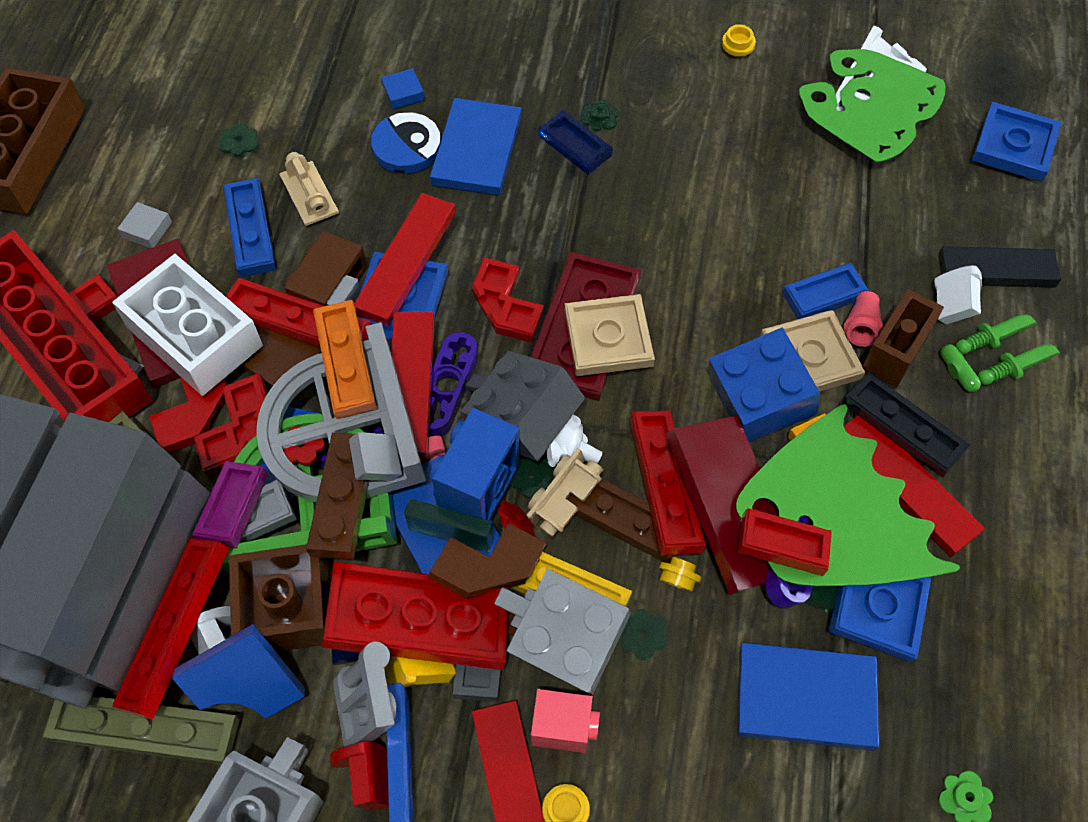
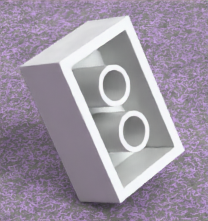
[112,254,263,396]

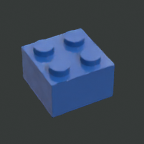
[709,327,820,442]
[430,407,520,534]

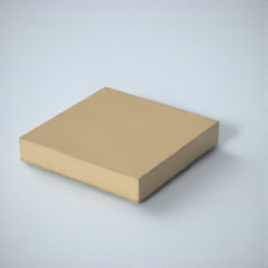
[564,294,655,376]
[760,310,865,392]

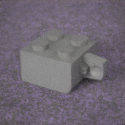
[494,568,631,695]
[187,737,324,822]

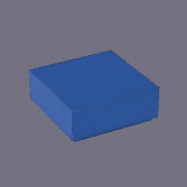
[381,68,425,109]

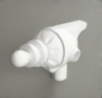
[546,414,602,467]

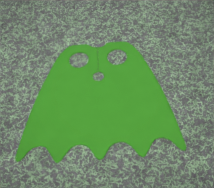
[736,404,960,586]

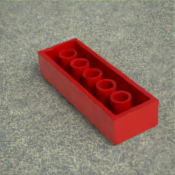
[0,230,153,422]

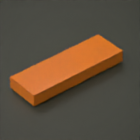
[313,300,377,419]

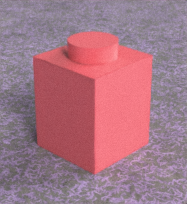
[531,689,600,753]

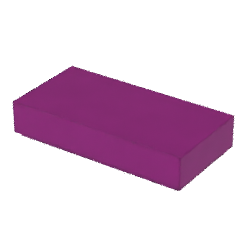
[192,461,268,549]

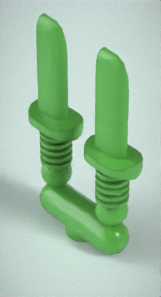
[940,315,1060,392]

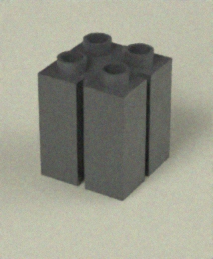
[0,394,211,709]

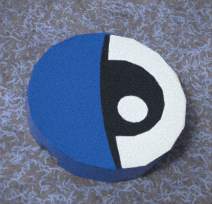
[371,112,441,174]

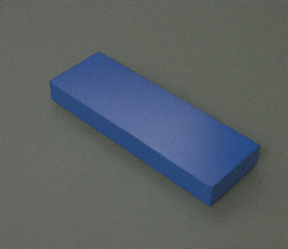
[223,178,277,278]
[387,683,413,822]

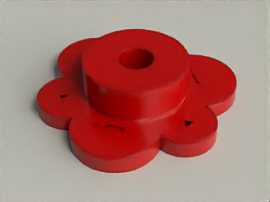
[283,426,325,466]
[497,500,535,537]

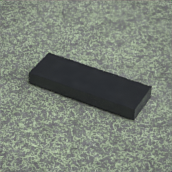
[939,246,1061,287]
[842,372,970,478]

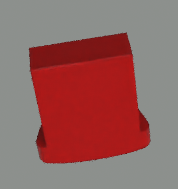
[329,741,389,811]

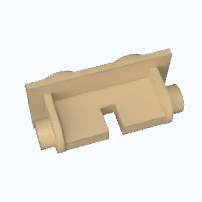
[279,152,339,226]
[526,448,603,537]

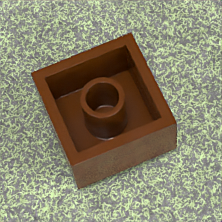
[229,544,329,652]

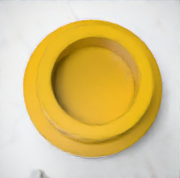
[722,25,756,56]
[659,557,702,592]
[542,784,590,822]

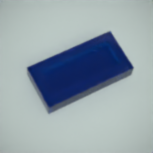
[539,110,613,175]

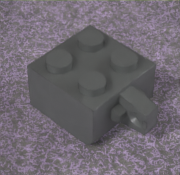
[460,351,585,461]

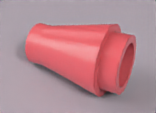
[844,291,884,347]

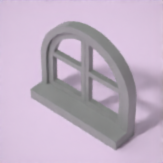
[257,322,426,502]

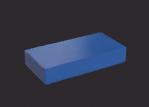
[782,262,869,319]

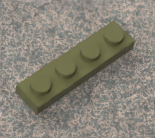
[43,696,239,765]

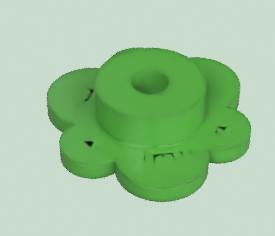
[938,771,993,822]

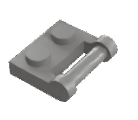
[333,641,396,747]

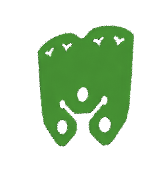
[799,49,945,162]

